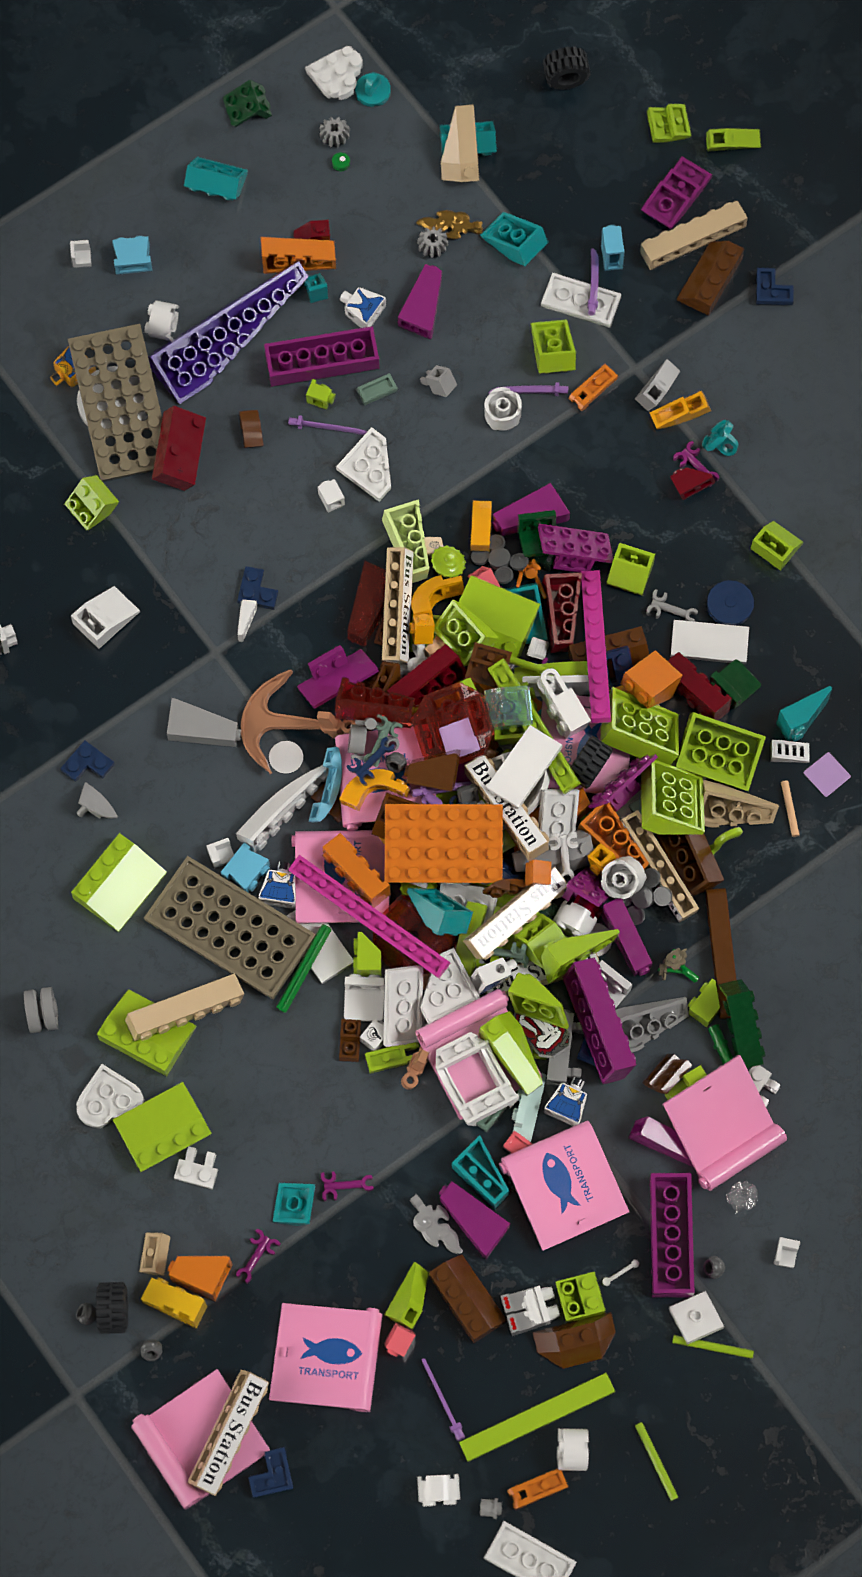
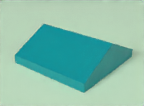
[273,1183,315,1226]

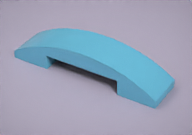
[309,747,342,823]

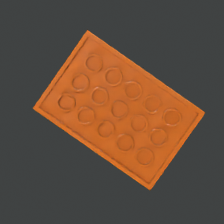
[385,804,503,883]

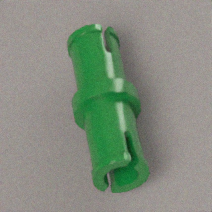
[707,1024,733,1065]

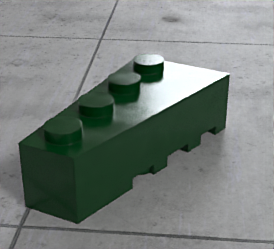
[719,979,765,1068]

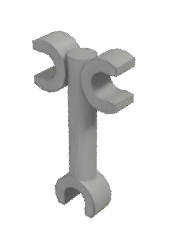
[646,589,698,622]

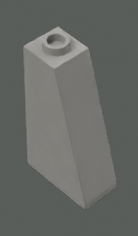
[167,698,241,747]

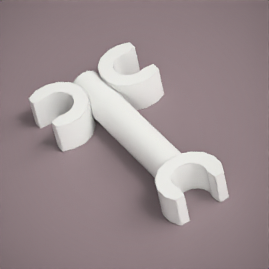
[549,832,578,879]

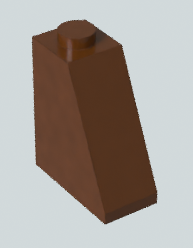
[404,749,461,791]

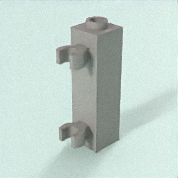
[546,1009,584,1086]

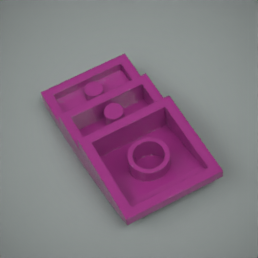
[641,157,712,229]

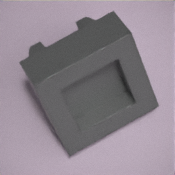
[457,783,479,804]

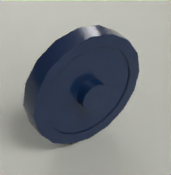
[707,580,754,626]

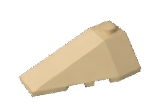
[441,105,479,182]
[703,780,779,828]

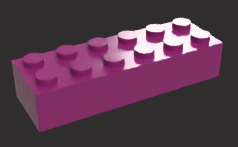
[264,326,380,386]
[562,957,636,1084]
[650,1173,694,1297]

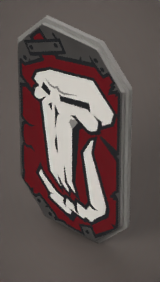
[514,1013,572,1059]

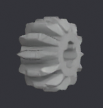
[320,116,350,148]
[417,226,448,258]

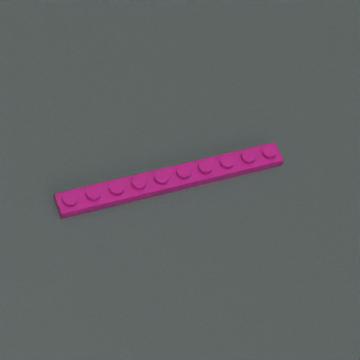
[581,570,611,723]
[288,855,451,979]

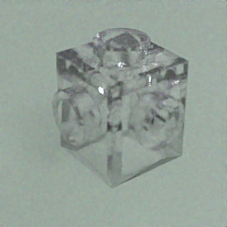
[726,1180,758,1214]

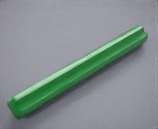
[277,924,331,1013]

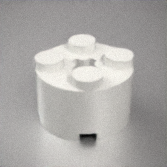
[145,301,179,341]
[484,387,522,430]
[601,856,646,899]
[553,901,597,937]
[557,1429,589,1471]
[417,1474,460,1506]

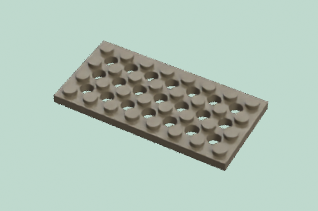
[68,324,162,482]
[144,856,316,999]

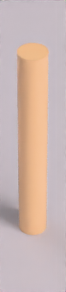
[781,781,799,837]

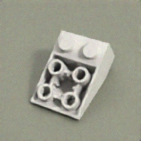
[71,586,140,648]

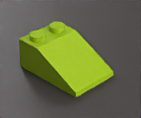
[531,320,576,373]
[434,600,499,666]
[508,972,569,1029]

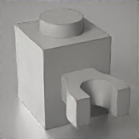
[420,365,457,397]

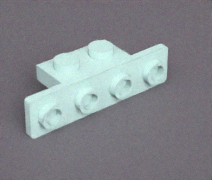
[512,1073,546,1142]

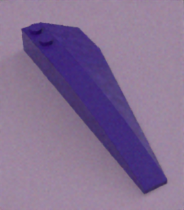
[148,261,308,404]

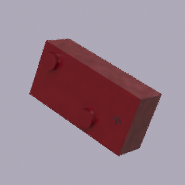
[152,405,206,491]

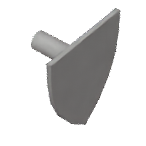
[77,782,118,819]

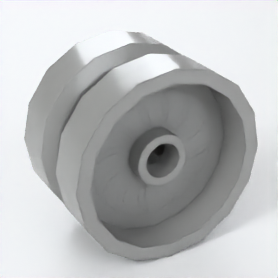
[24,986,58,1033]

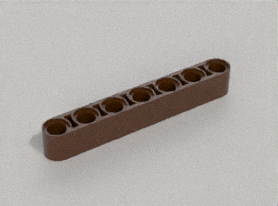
[705,888,736,1019]

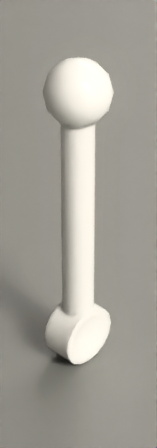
[602,1260,639,1286]

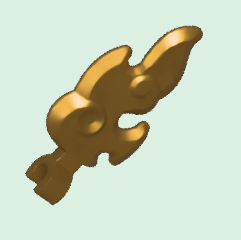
[416,210,483,239]

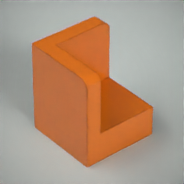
[525,859,551,886]

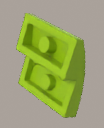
[647,104,691,142]

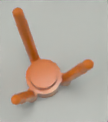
[516,559,547,599]

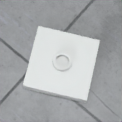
[669,1291,724,1345]

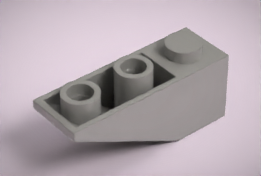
[635,359,680,411]

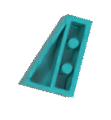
[452,1135,509,1209]

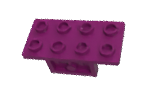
[538,524,613,572]
[297,645,379,708]
[588,754,658,812]
[562,865,610,907]

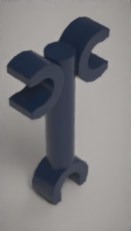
[346,737,396,786]

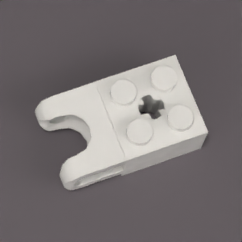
[536,669,591,739]

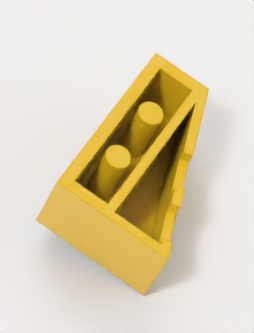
[141,1277,207,1328]

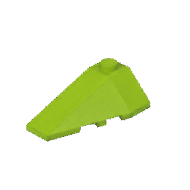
[541,929,620,983]
[478,1011,543,1096]

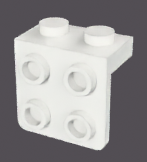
[344,974,385,1022]

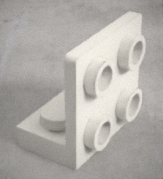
[599,960,632,1009]

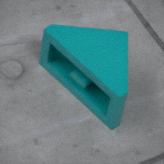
[304,273,328,303]

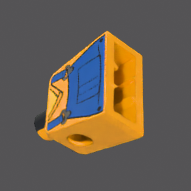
[50,346,96,387]

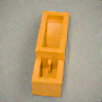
[650,391,711,429]
[471,501,492,551]

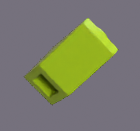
[688,979,720,1027]

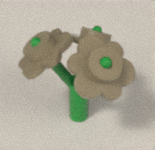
[658,948,699,983]

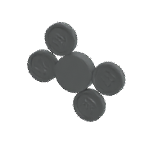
[471,534,529,584]
[615,868,672,925]

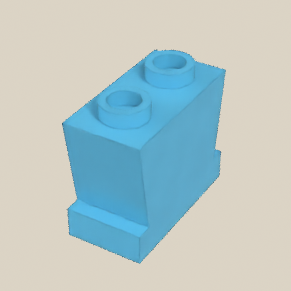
[601,225,624,271]
[112,236,152,274]
[221,842,270,893]

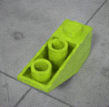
[706,129,761,151]
[385,1262,428,1329]

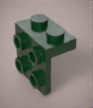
[223,80,272,127]
[517,510,556,557]
[709,659,761,710]

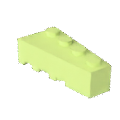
[382,499,429,583]

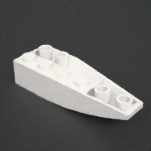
[236,765,329,852]

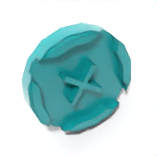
[355,72,391,107]
[702,420,739,456]

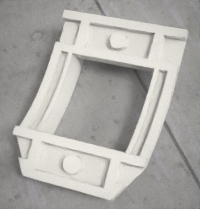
[436,1032,519,1126]

